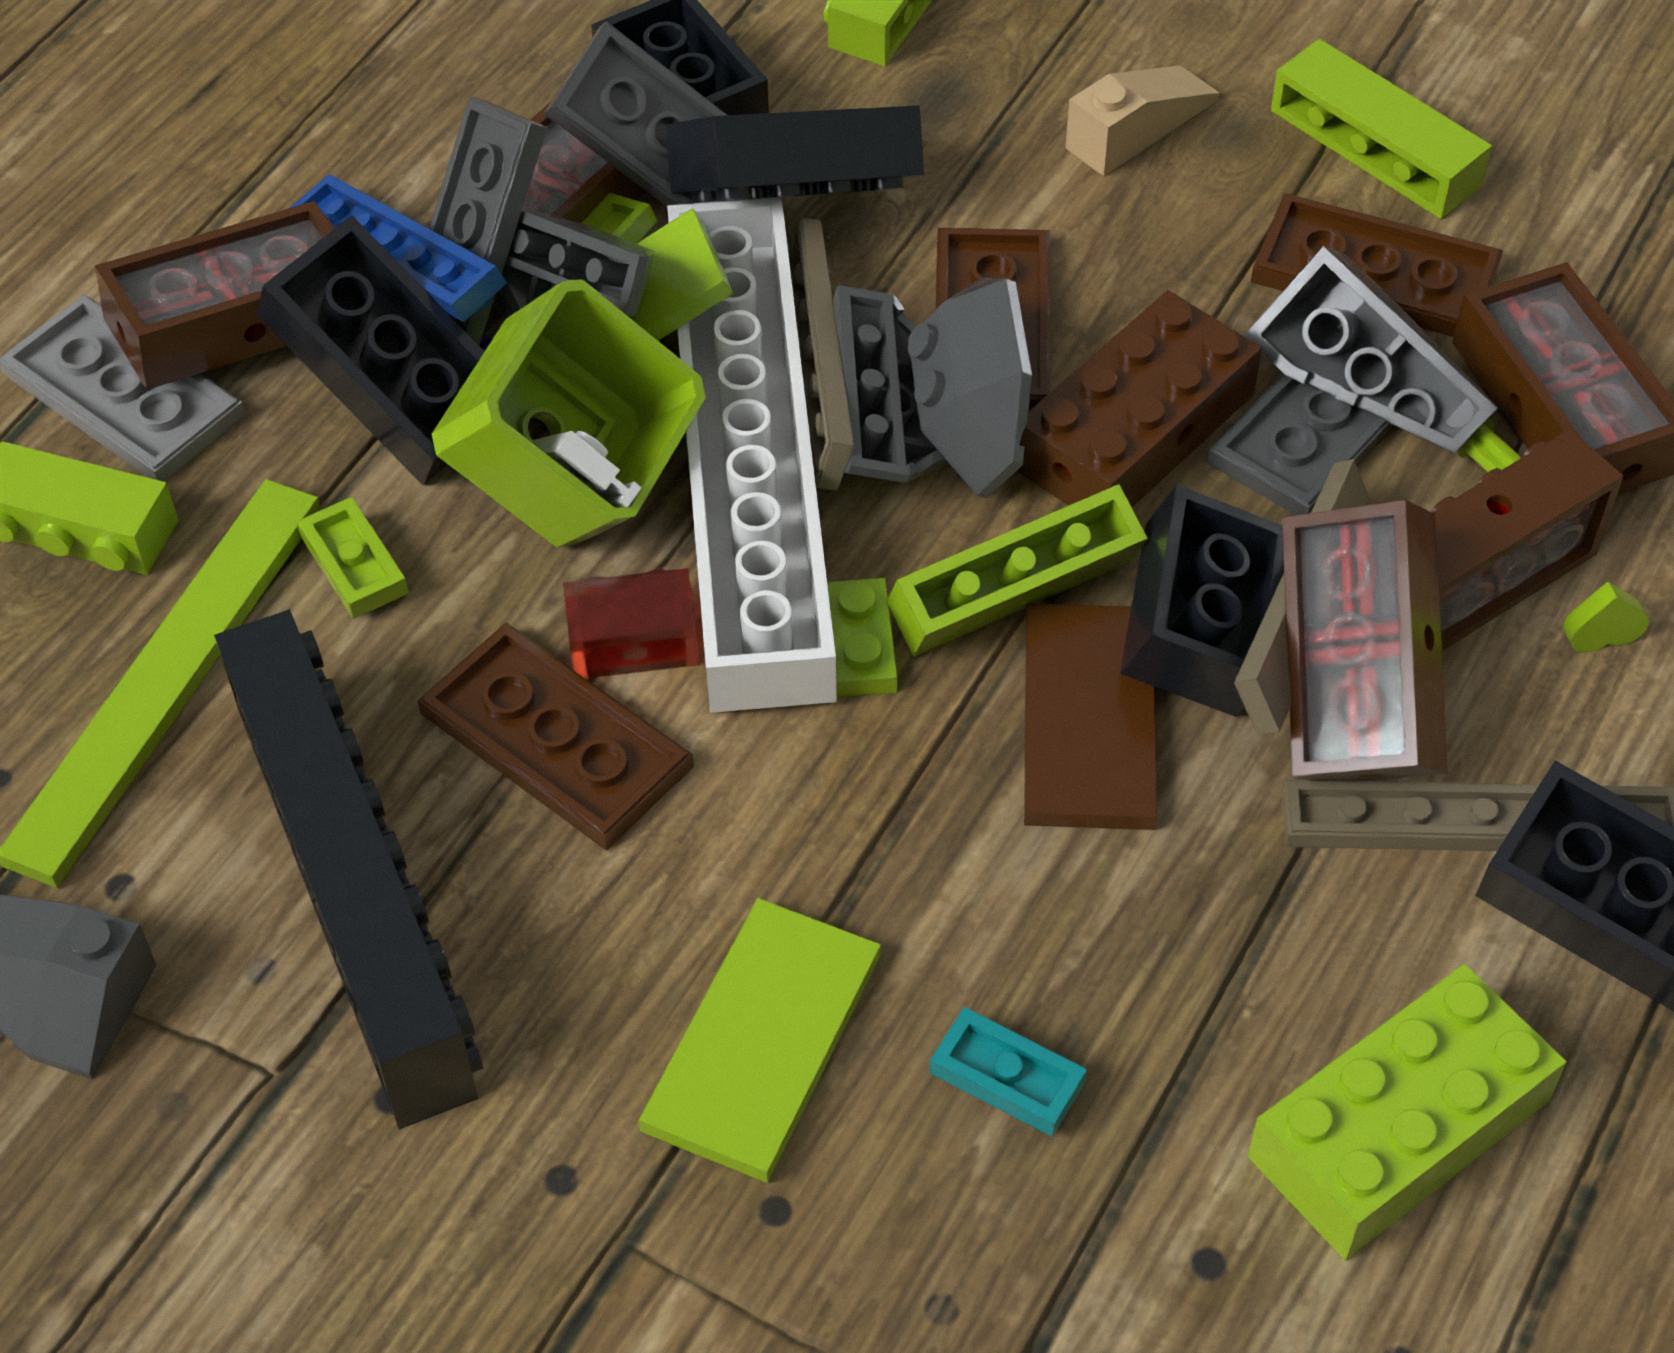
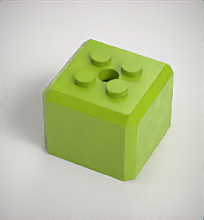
[432,279,706,548]

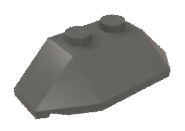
[497,207,655,319]
[908,277,1032,499]
[833,285,948,483]

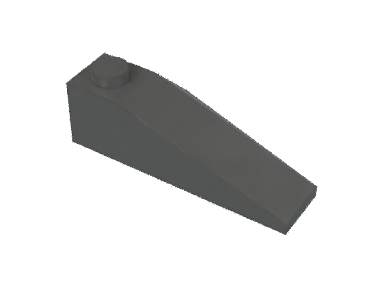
[1244,246,1499,453]
[0,895,157,1079]

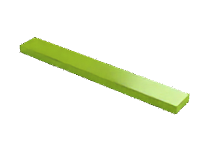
[0,479,321,889]

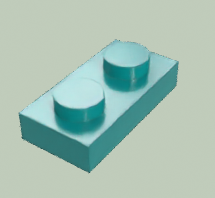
[929,1007,1087,1137]

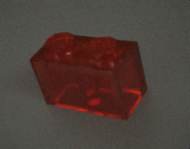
[563,568,700,679]

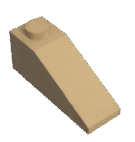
[1066,65,1219,177]

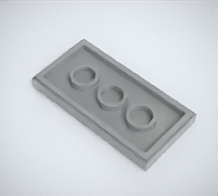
[0,294,246,481]

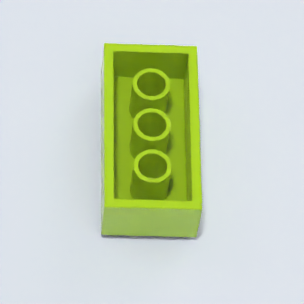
[1247,963,1567,1261]

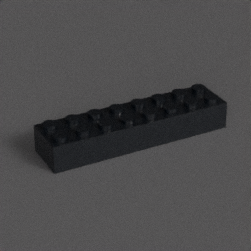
[214,609,483,1129]

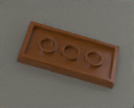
[1251,193,1503,337]
[935,228,1051,412]
[1024,603,1157,830]
[417,622,694,851]

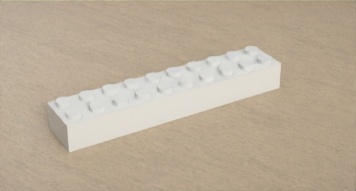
[667,197,837,713]

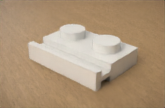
[531,431,642,508]

